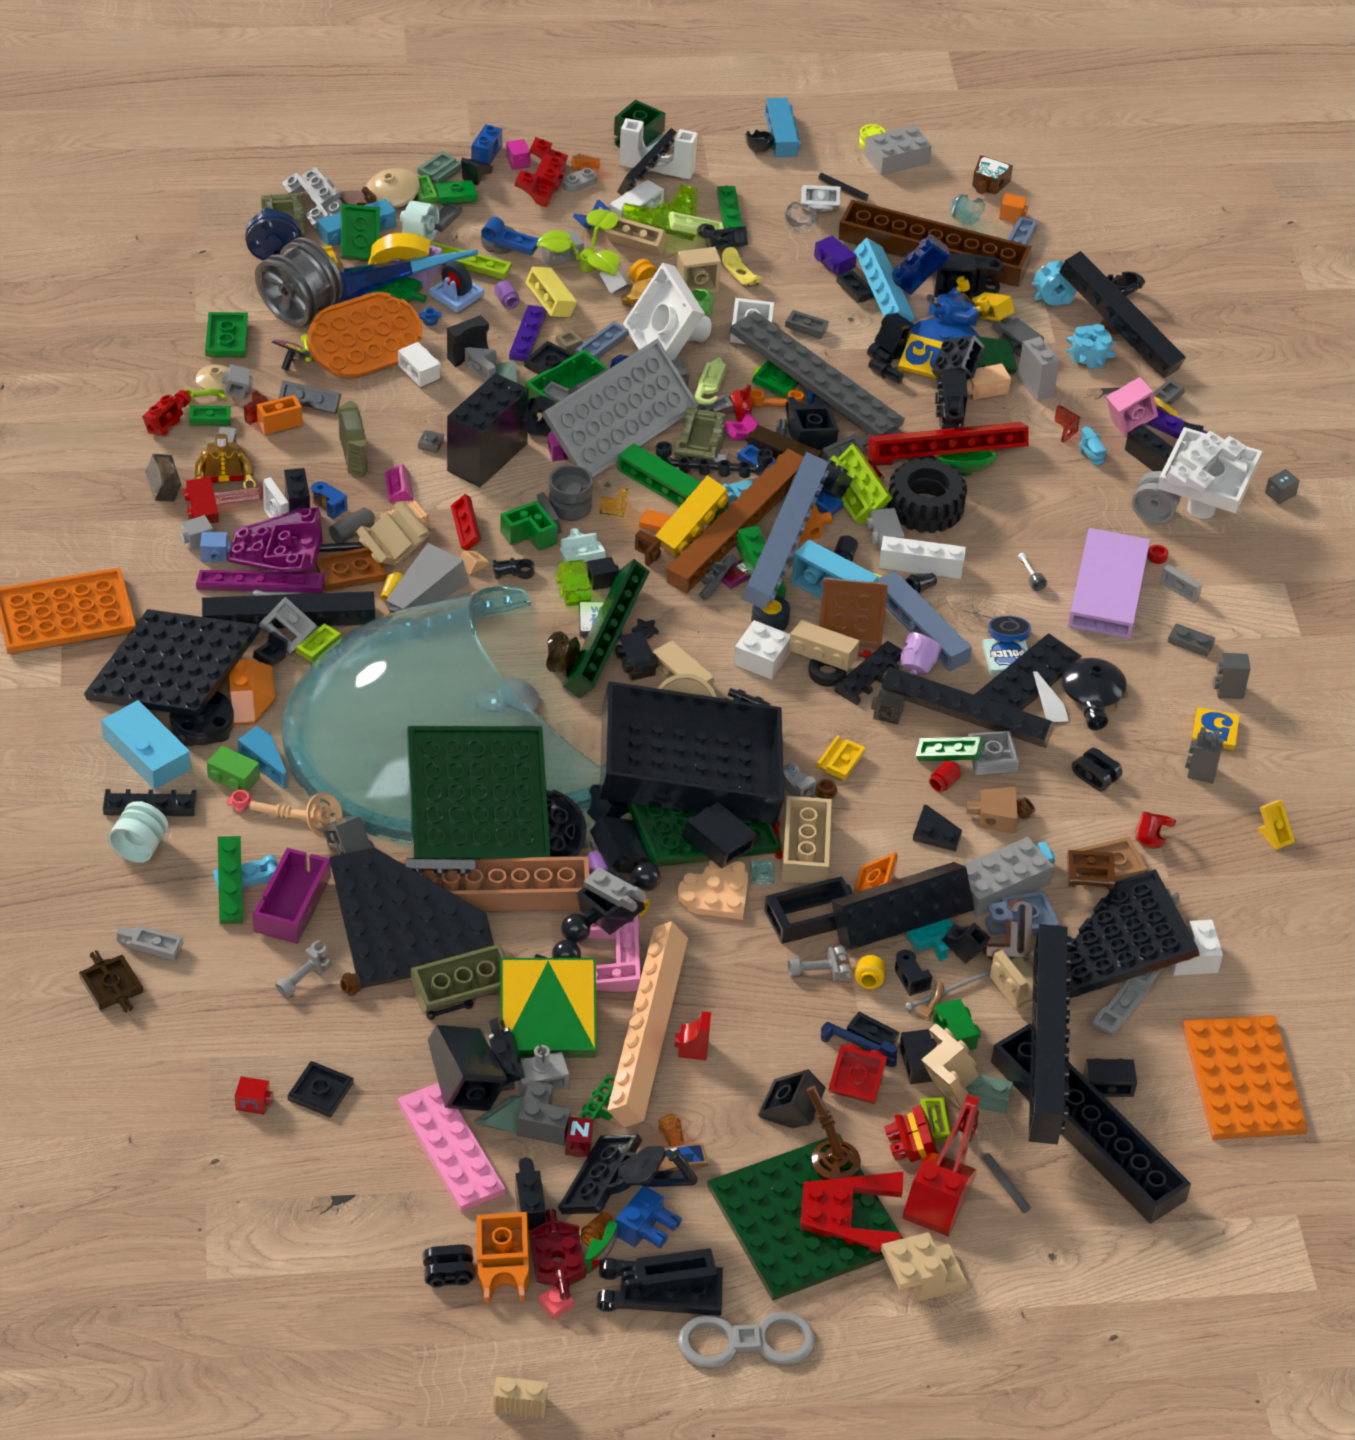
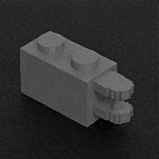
[992,317,1044,357]
[1185,727,1224,784]

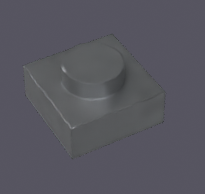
[418,430,444,453]

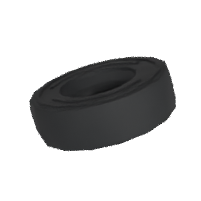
[808,659,847,687]

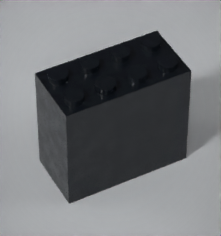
[447,373,529,488]

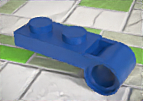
[481,217,539,256]

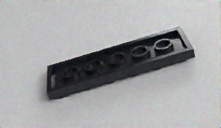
[974,633,1082,711]

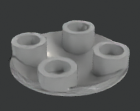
[500,677,540,715]

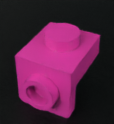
[725,413,759,441]

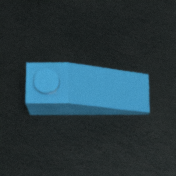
[237,726,287,789]

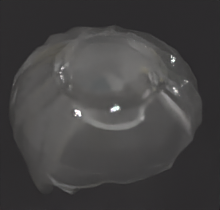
[785,201,818,234]

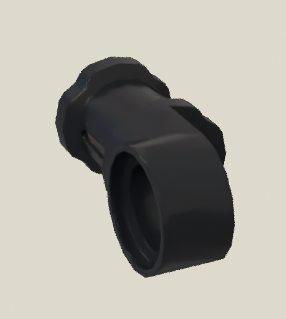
[493,558,535,579]

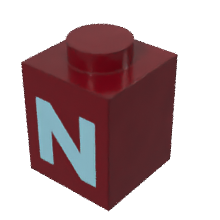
[565,1117,594,1157]

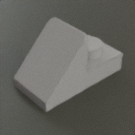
[465,347,496,382]

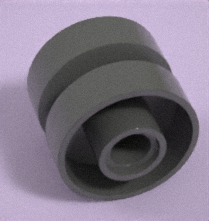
[549,465,593,520]

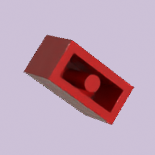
[183,476,219,524]

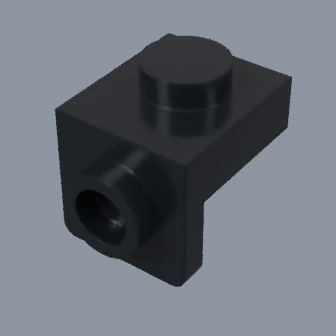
[252,631,288,666]

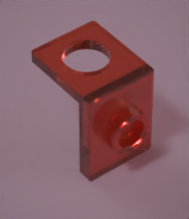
[1054,405,1080,443]

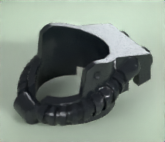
[1107,271,1145,296]

